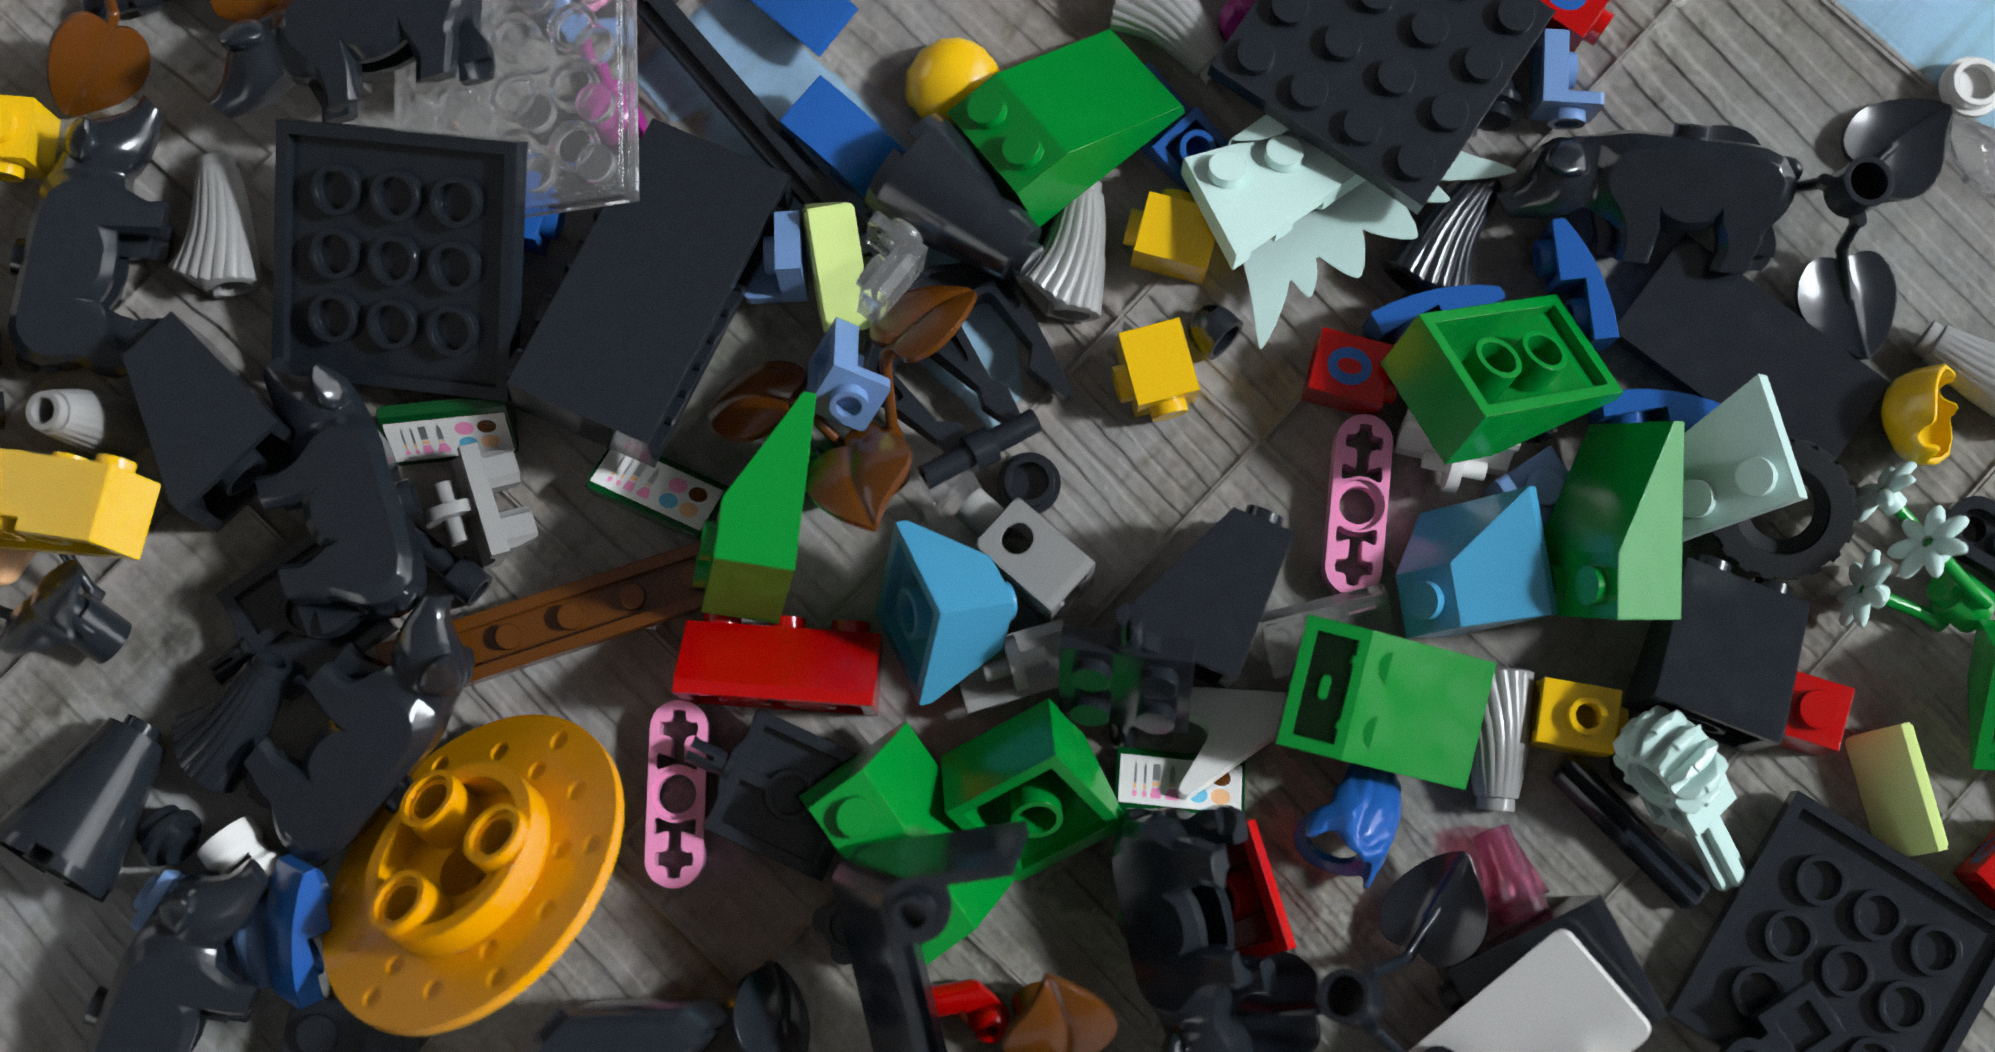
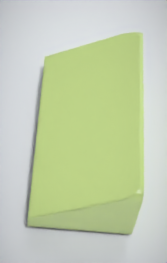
[801,202,873,333]
[1845,722,1949,857]

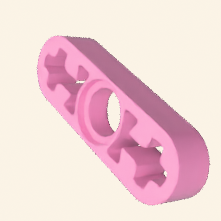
[1321,414,1393,599]
[644,700,711,889]

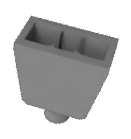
[955,488,1096,623]

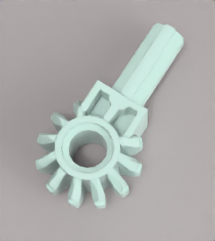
[1613,705,1747,892]

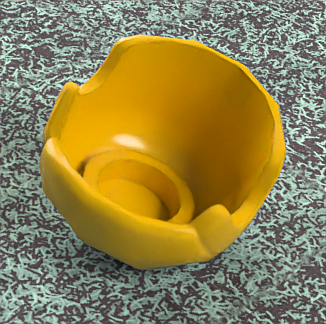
[905,37,1000,125]
[1880,363,1958,467]

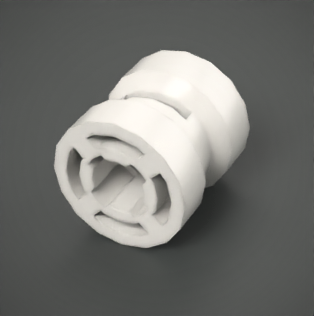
[197,815,283,892]

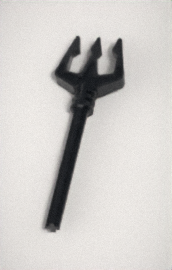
[624,0,1072,473]

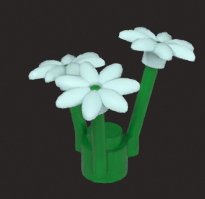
[1836,461,1995,633]

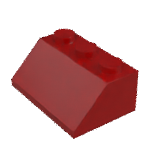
[672,613,884,716]

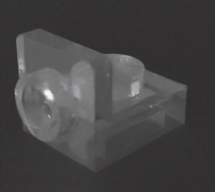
[856,211,928,324]

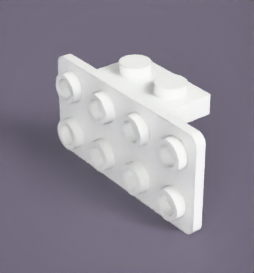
[1408,929,1651,1052]

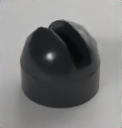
[1188,304,1243,360]

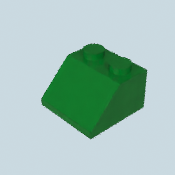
[941,698,1124,882]

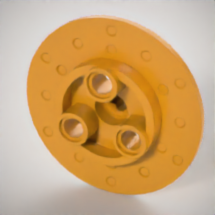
[322,714,624,1036]

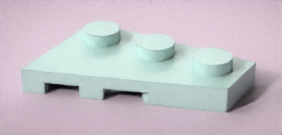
[1180,130,1366,270]
[1682,374,1808,542]

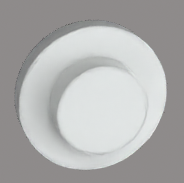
[1938,57,1995,119]

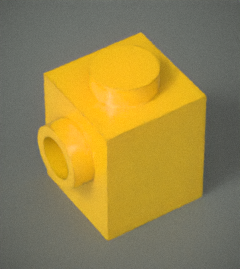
[0,94,61,183]
[1123,189,1215,285]
[1111,317,1200,422]
[1529,677,1629,759]

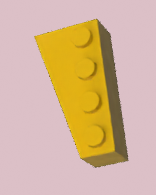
[0,448,161,561]

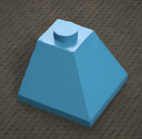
[1396,486,1558,639]
[876,520,1017,706]

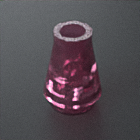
[1473,824,1550,926]

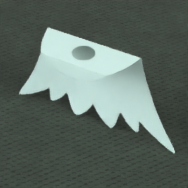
[1227,114,1516,349]

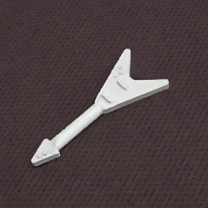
[1178,686,1285,800]

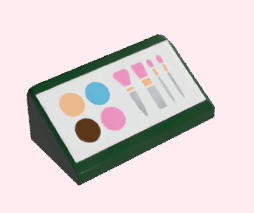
[376,397,519,466]
[584,448,730,542]
[1113,746,1246,813]

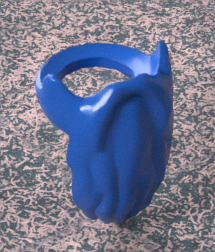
[1293,763,1402,888]

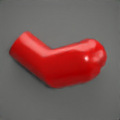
[931,979,1011,1044]

